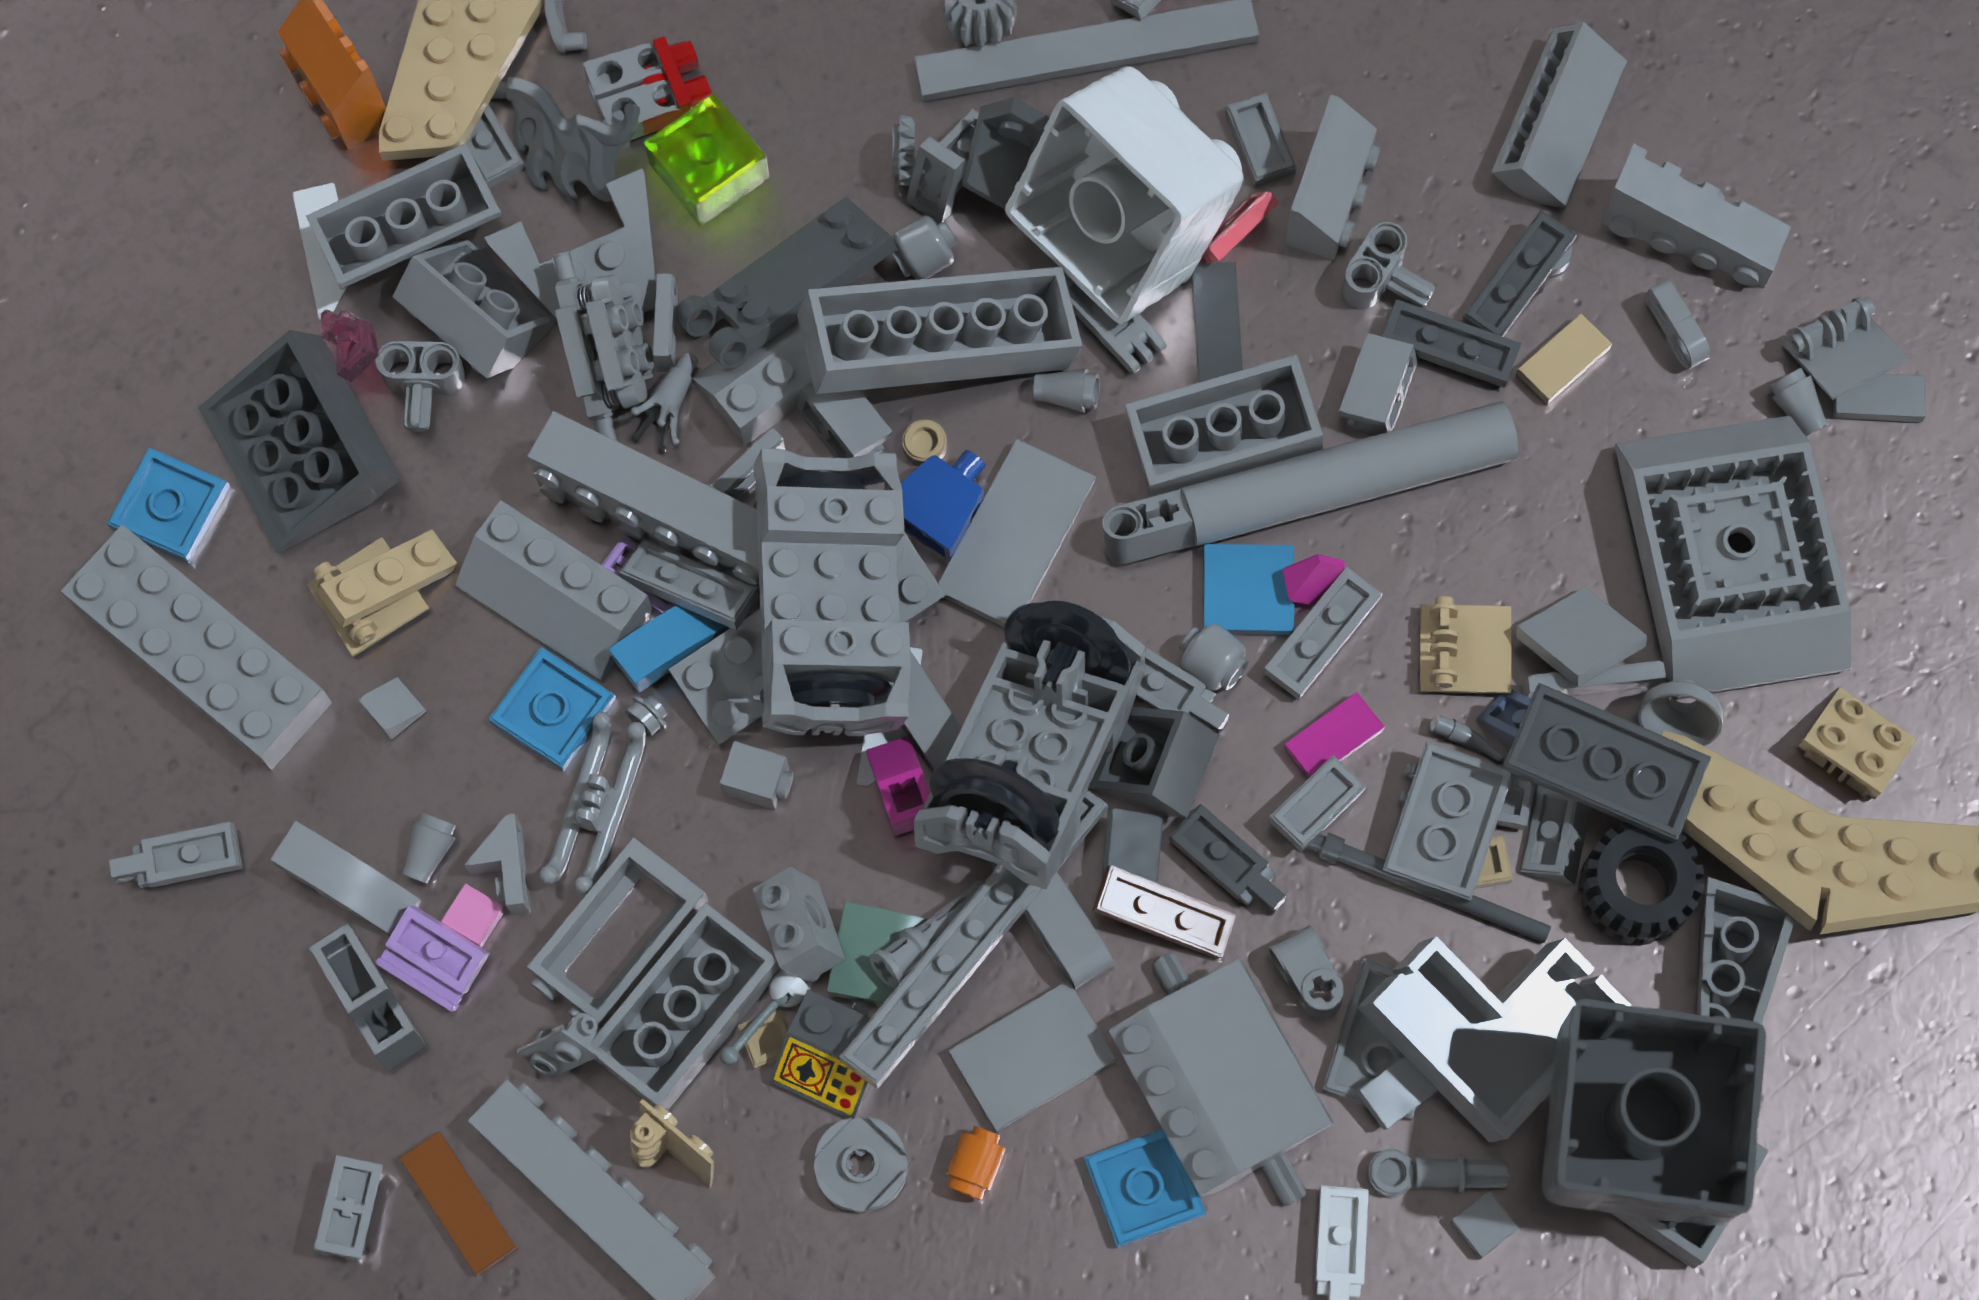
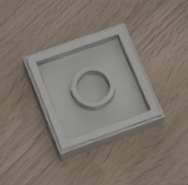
[1516,587,1647,687]

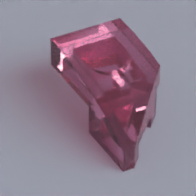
[321,310,379,382]

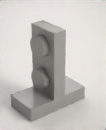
[906,109,979,224]

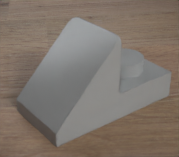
[465,814,530,915]

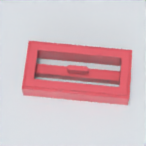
[1200,191,1279,263]

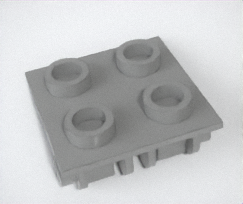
[1783,297,1909,400]

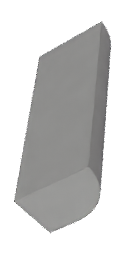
[1491,22,1627,207]

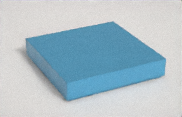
[107,447,231,563]
[1203,544,1294,636]
[488,647,616,771]
[1084,1129,1206,1248]

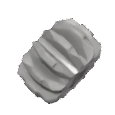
[943,0,1016,48]

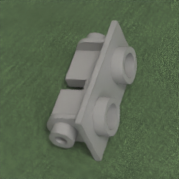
[516,1013,600,1077]

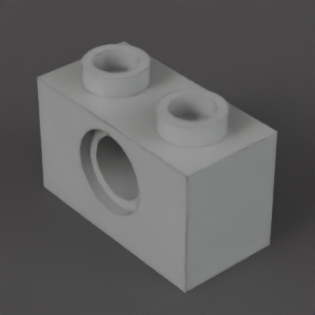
[753,867,846,982]

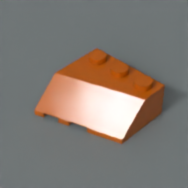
[277,0,386,150]

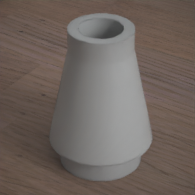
[1033,368,1100,412]
[1770,368,1829,437]
[402,812,456,884]

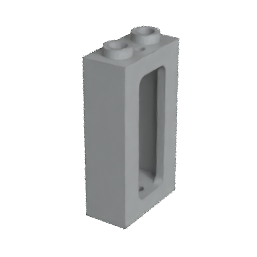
[527,837,709,1029]

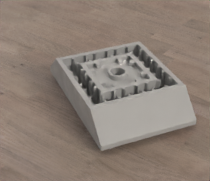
[1615,416,1851,699]

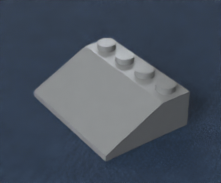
[1109,959,1334,1196]

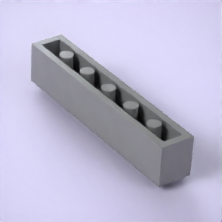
[468,1079,715,1300]

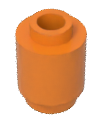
[946,1126,1006,1200]

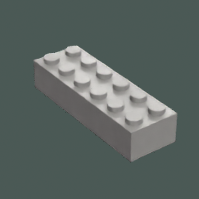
[797,267,1082,394]
[527,411,760,599]
[61,524,332,771]

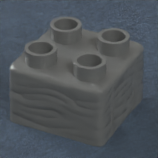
[1542,998,1766,1225]

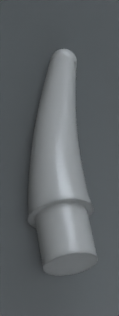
[1430,714,1505,763]

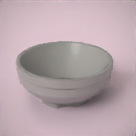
[1638,678,1723,746]

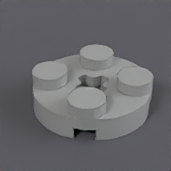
[814,1117,908,1214]

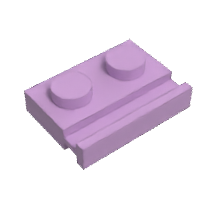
[375,905,490,1011]

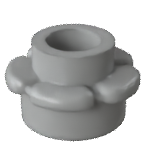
[625,695,667,737]

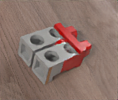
[583,36,713,149]

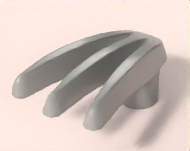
[544,0,587,53]

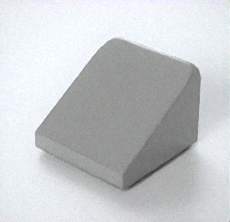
[358,677,426,740]

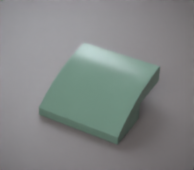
[827,902,928,1007]

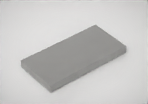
[938,438,1096,628]

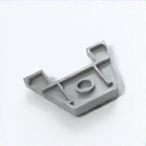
[484,168,656,319]

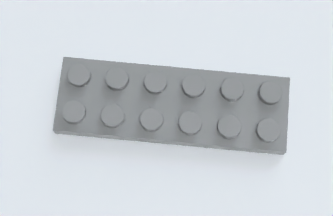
[669,532,946,745]

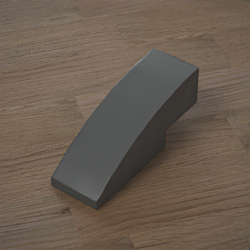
[309,922,427,1071]

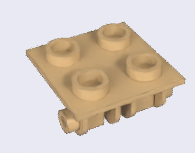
[306,537,430,657]
[1420,596,1511,694]
[1798,687,1916,799]
[630,1099,714,1188]

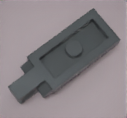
[1169,804,1286,915]

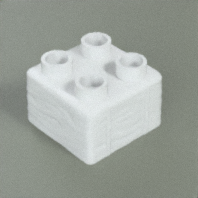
[1005,66,1243,324]

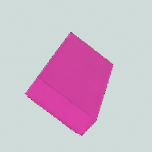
[1284,692,1385,779]

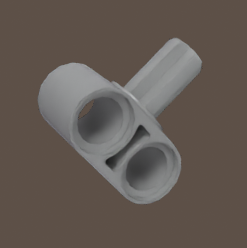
[1342,222,1435,309]
[375,341,466,432]

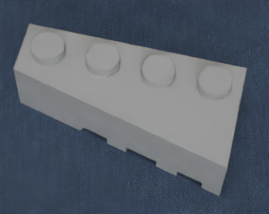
[1601,143,1791,288]
[1696,877,1795,1025]

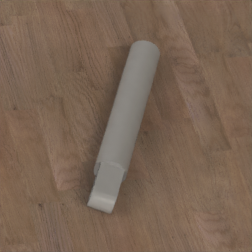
[1102,401,1519,564]

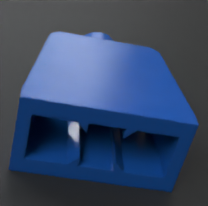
[901,450,986,563]

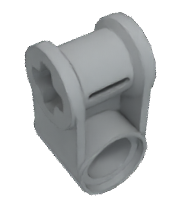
[1268,925,1344,1020]

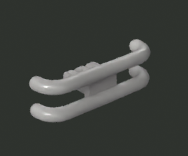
[539,712,646,895]

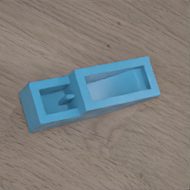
[609,605,749,693]

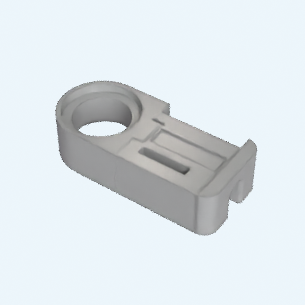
[1644,279,1711,369]

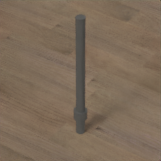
[1286,832,1551,943]

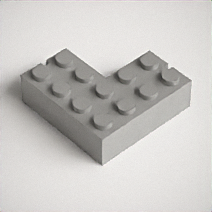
[1357,937,1631,1142]

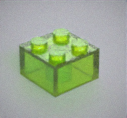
[644,93,770,227]

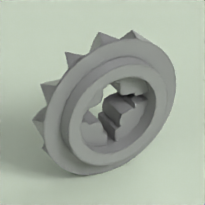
[892,115,915,186]

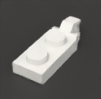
[1315,1186,1368,1300]

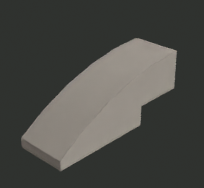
[270,821,421,936]

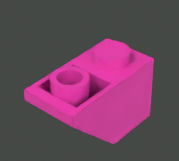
[865,736,930,836]

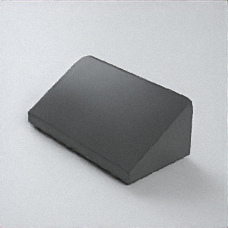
[1102,808,1163,884]

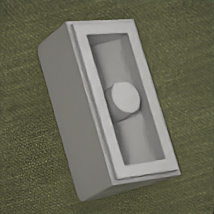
[1520,785,1591,884]

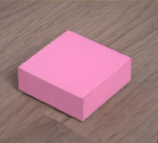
[441,883,506,948]

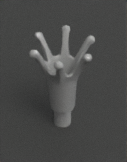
[618,352,698,453]

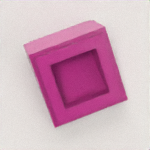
[1282,554,1345,606]

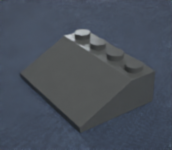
[198,330,401,553]

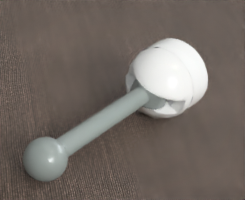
[720,969,810,1065]

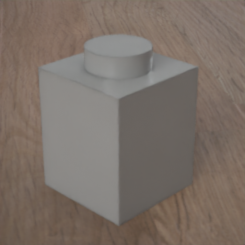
[719,741,794,810]

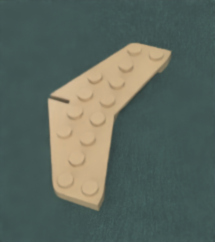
[379,0,545,161]
[1661,730,1979,934]

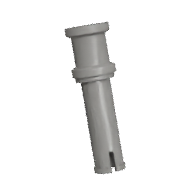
[869,881,983,988]

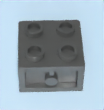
[962,97,1050,209]

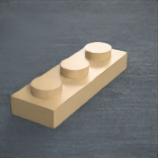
[317,529,457,628]

